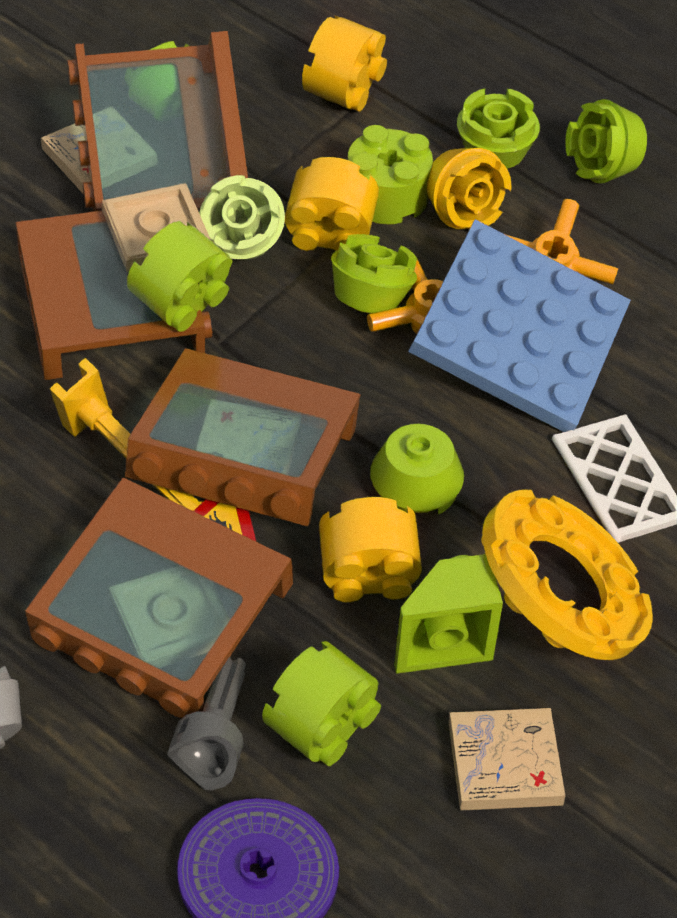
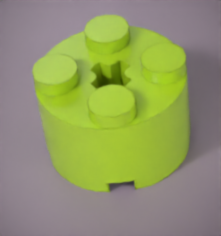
[348,125,433,224]
[127,221,232,332]
[262,641,381,766]

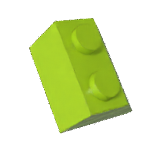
[394,554,503,674]

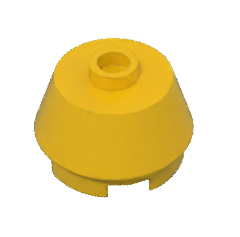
[427,148,511,229]

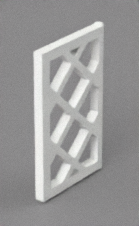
[552,414,677,543]

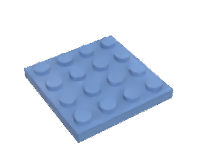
[408,219,631,432]

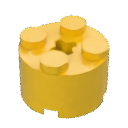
[302,16,387,112]
[285,157,379,251]
[319,497,422,602]

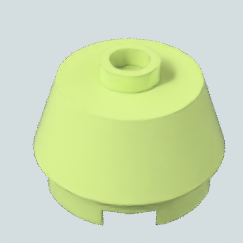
[199,175,285,260]

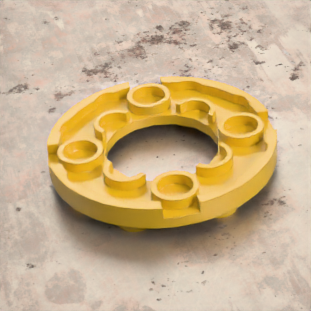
[481,490,653,660]

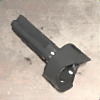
[167,657,246,790]

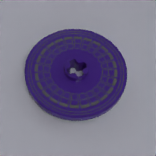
[177,798,339,918]

